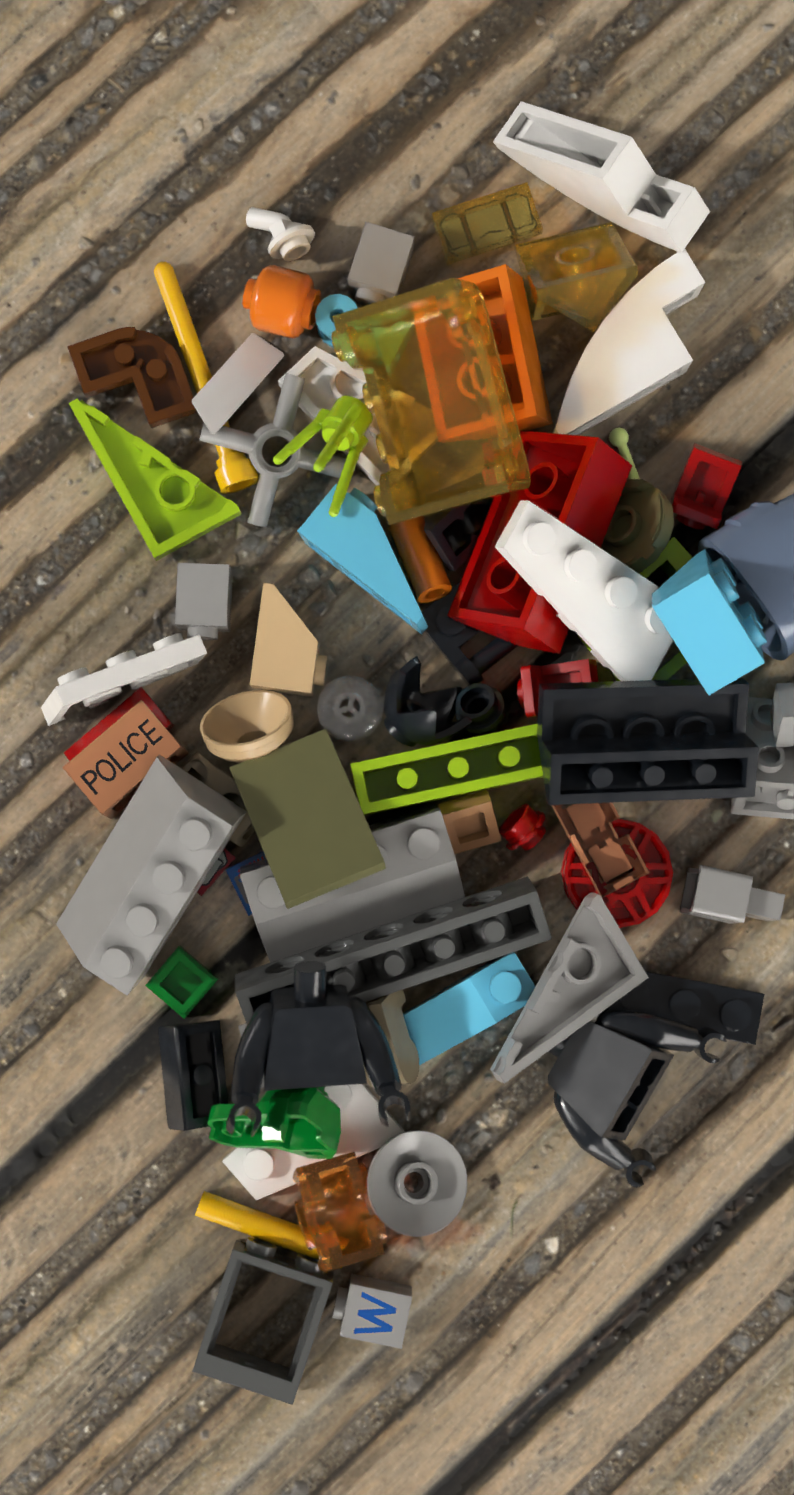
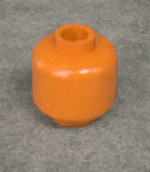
[242,265,321,339]

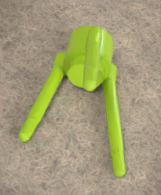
[273,395,373,517]

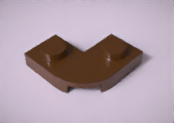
[67,327,197,429]

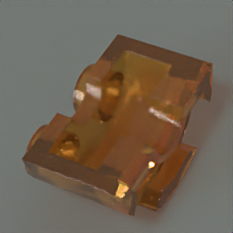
[293,1152,387,1272]

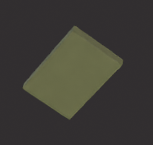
[229,729,386,909]

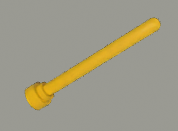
[154,262,259,494]

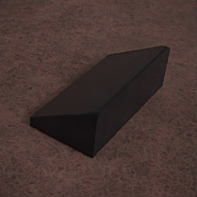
[158,1020,228,1131]

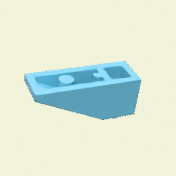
[298,483,428,635]
[403,952,536,1065]

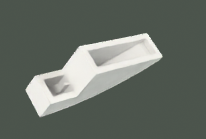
[493,101,710,253]
[553,249,705,435]

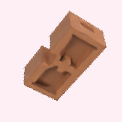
[551,803,649,897]

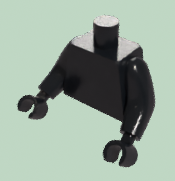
[226,961,411,1137]
[548,1011,727,1188]

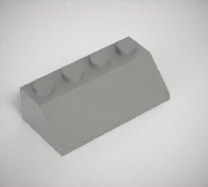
[56,755,247,996]
[240,805,465,962]

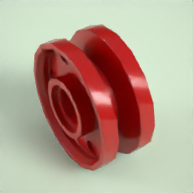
[560,819,673,928]

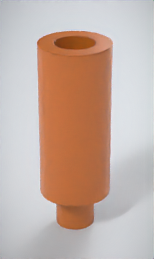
[389,502,452,603]

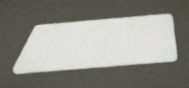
[192,333,284,434]

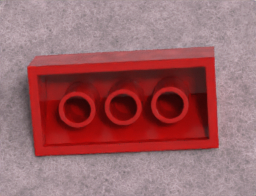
[447,431,632,654]

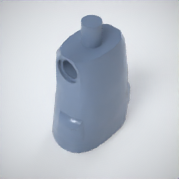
[698,494,794,661]

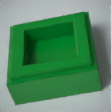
[145,946,219,1019]

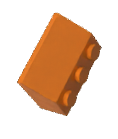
[410,264,553,443]

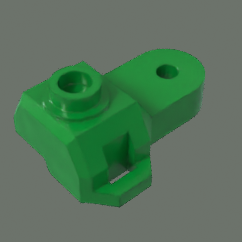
[207,1087,341,1159]

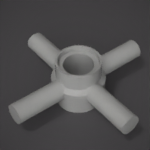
[199,373,346,528]

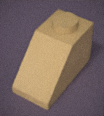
[250,583,328,697]

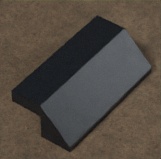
[537,678,759,805]

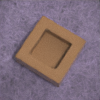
[438,790,501,854]

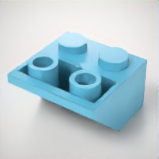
[652,549,767,695]

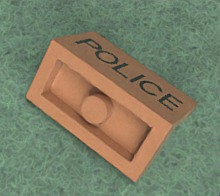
[62,700,189,819]

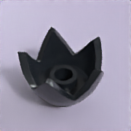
[383,656,473,747]

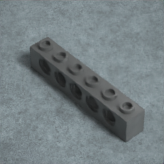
[235,876,552,1024]

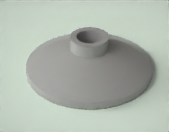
[367,1130,467,1237]

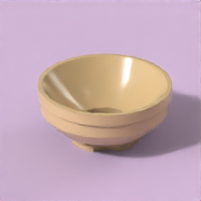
[200,690,294,763]

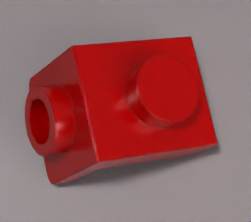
[671,443,742,530]
[517,659,598,718]

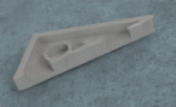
[490,892,649,1084]

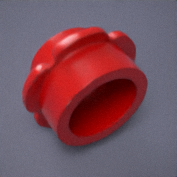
[499,804,546,851]

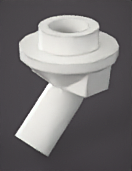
[246,207,315,262]

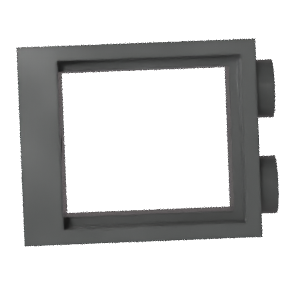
[192,1237,334,1405]

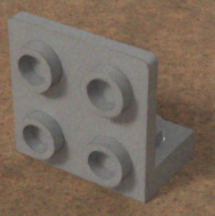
[731,697,794,819]

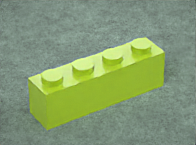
[350,724,543,816]

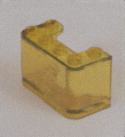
[332,278,530,525]

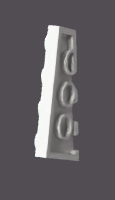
[495,500,673,681]

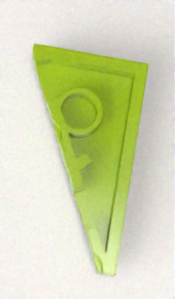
[69,398,242,561]

